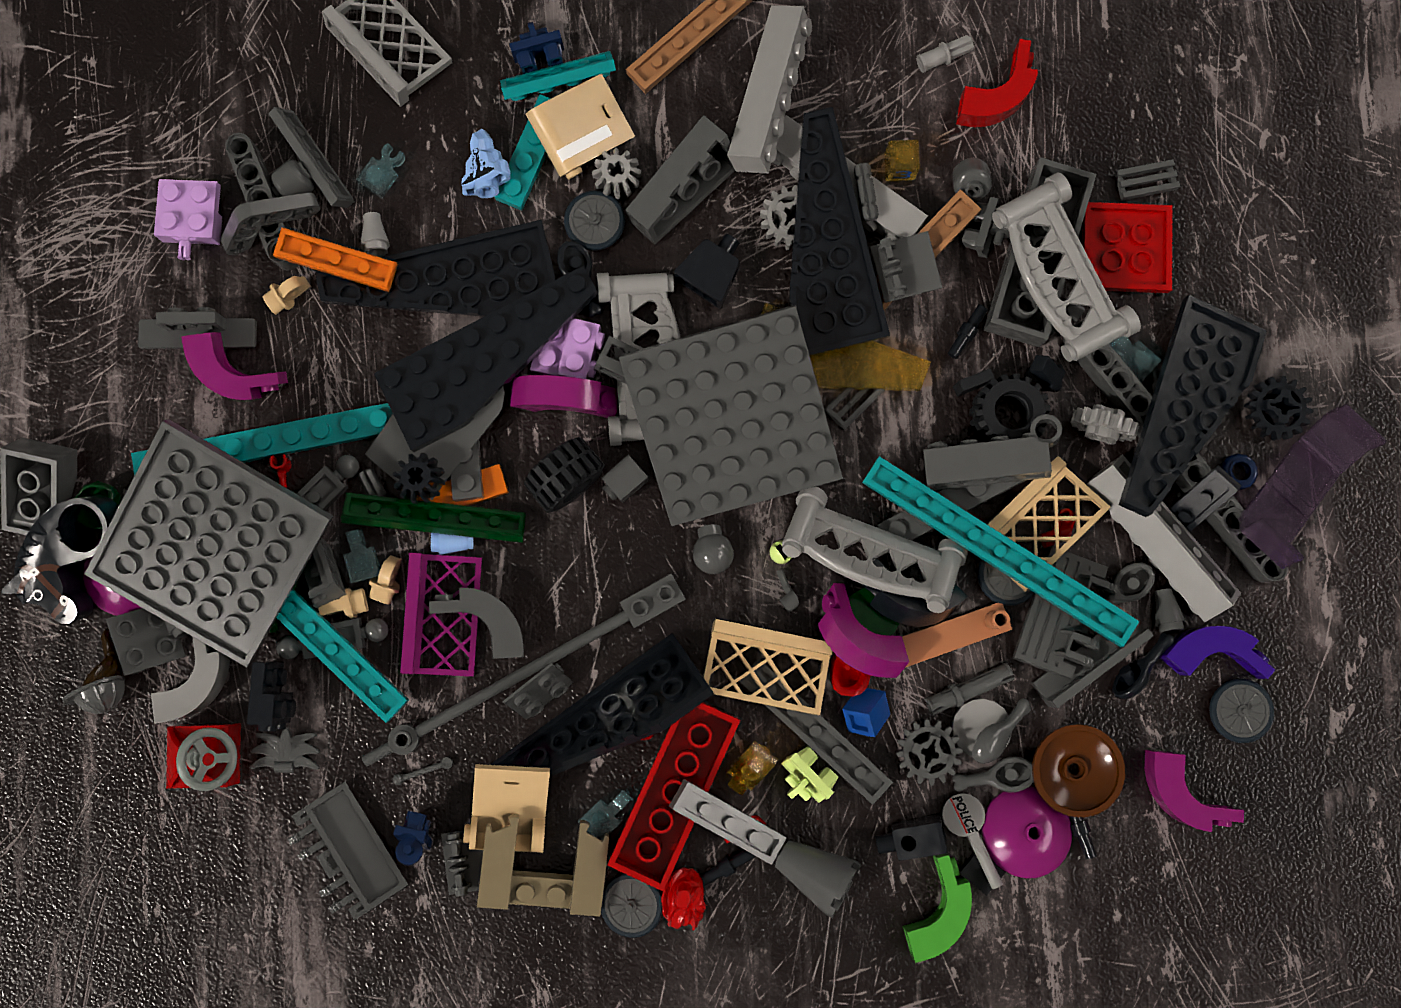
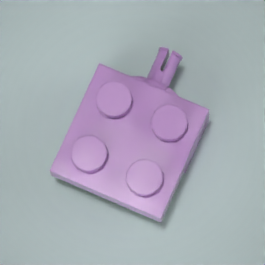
[154,179,222,260]

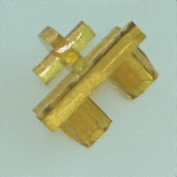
[727,741,779,795]

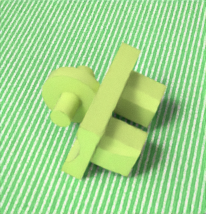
[781,746,838,803]

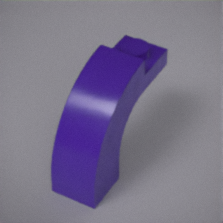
[1160,626,1275,679]

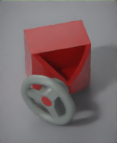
[166,723,241,791]

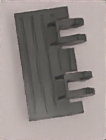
[1012,546,1119,679]
[287,782,408,920]

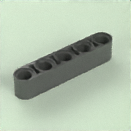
[225,133,298,271]

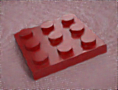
[1082,202,1172,293]

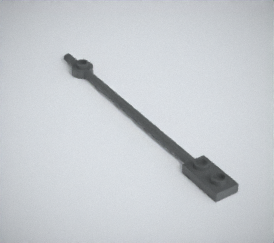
[361,573,686,767]

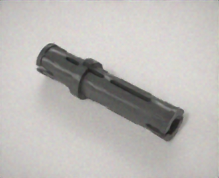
[924,662,1015,716]

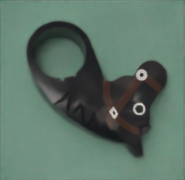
[1,495,119,624]

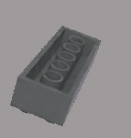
[983,157,1097,347]

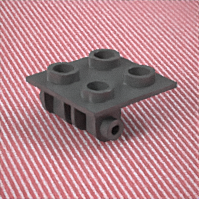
[870,231,943,303]
[105,608,186,676]
[503,663,574,720]
[441,830,483,896]

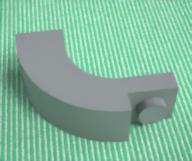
[151,636,230,724]

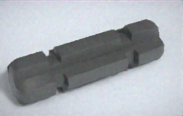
[854,163,879,222]

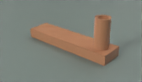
[902,603,1012,668]

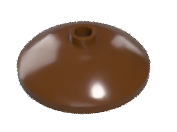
[1032,724,1125,817]

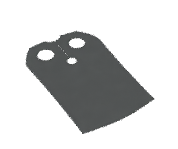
[365,386,504,500]

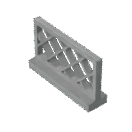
[322,0,452,107]

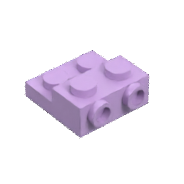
[530,318,605,380]

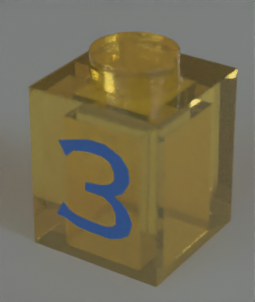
[885,140,920,181]

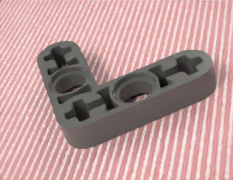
[221,193,320,255]

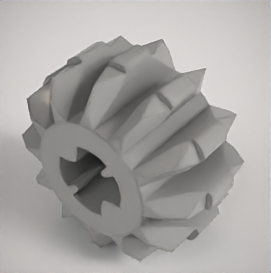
[592,147,642,199]

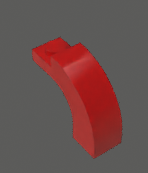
[956,39,1038,127]

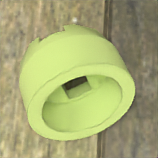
[770,540,792,564]

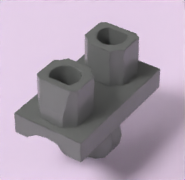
[962,197,1010,258]

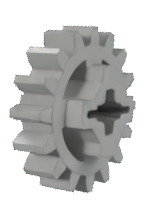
[760,185,797,250]
[1071,404,1139,444]

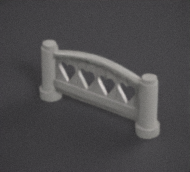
[992,172,1141,362]
[597,272,681,446]
[782,486,968,613]

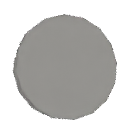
[950,698,1012,757]

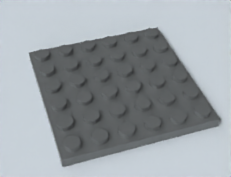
[619,305,843,526]
[84,419,334,667]

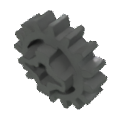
[896,718,963,786]

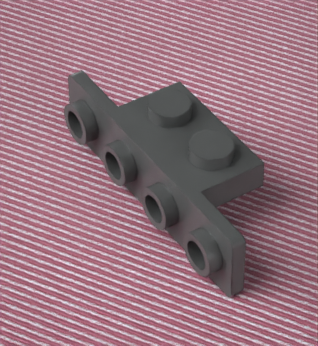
[138,307,257,349]

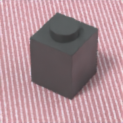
[602,455,649,503]

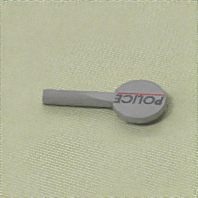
[942,793,1003,889]

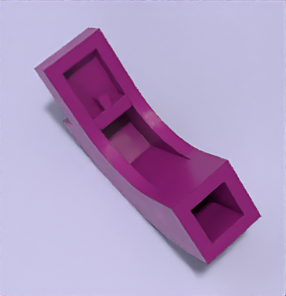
[181,332,288,400]
[510,375,618,418]
[818,583,909,678]
[1145,750,1244,832]

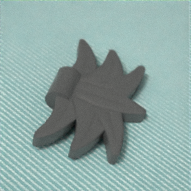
[249,727,320,773]

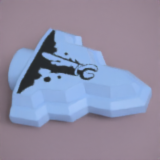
[462,129,511,198]

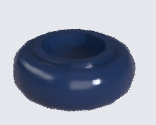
[1221,454,1258,490]

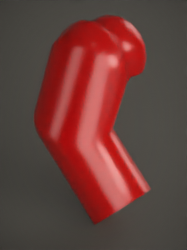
[1039,508,1075,548]

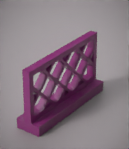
[400,553,482,677]

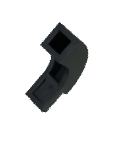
[862,558,968,627]

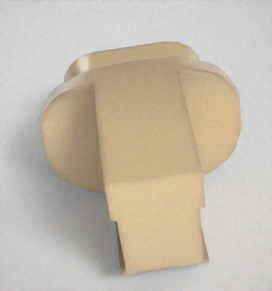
[262,276,311,315]
[368,555,402,604]
[318,588,369,619]

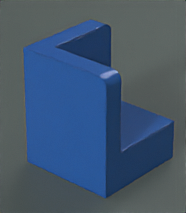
[842,688,890,737]

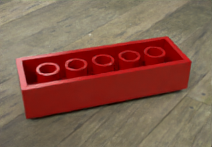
[607,702,741,891]

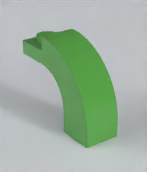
[903,853,972,963]

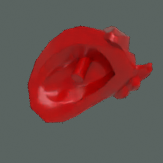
[830,653,871,697]
[661,867,707,931]

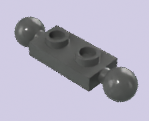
[297,455,360,511]
[276,618,389,659]

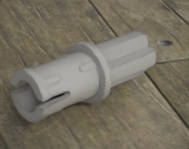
[916,35,974,73]

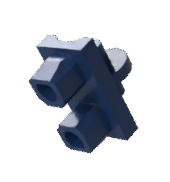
[509,22,564,74]
[393,811,433,865]

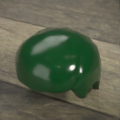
[75,481,122,530]

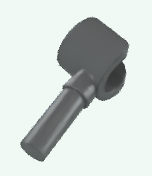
[1049,304,1085,335]
[776,569,799,612]

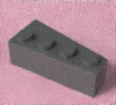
[626,115,735,244]

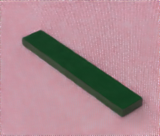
[341,493,526,543]

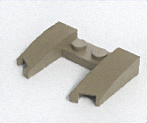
[477,814,609,917]

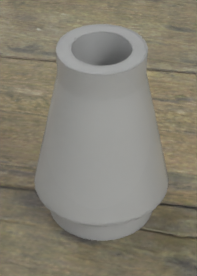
[360,212,390,257]

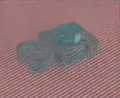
[356,143,405,199]

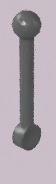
[392,757,454,785]

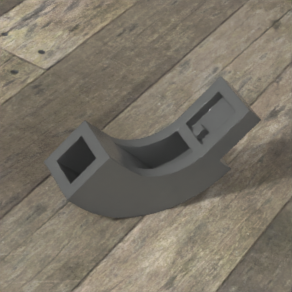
[429,588,524,659]

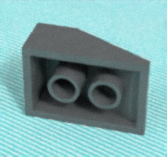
[0,437,77,536]

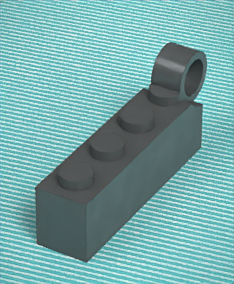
[923,414,1062,491]

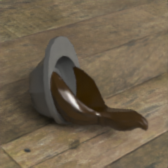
[62,627,125,714]

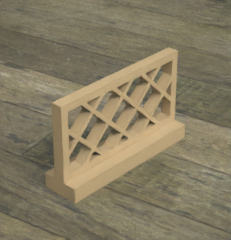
[988,456,1111,592]
[703,619,833,716]

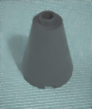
[775,840,861,919]

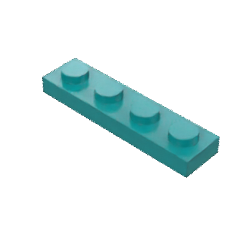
[500,51,616,101]
[495,94,551,211]

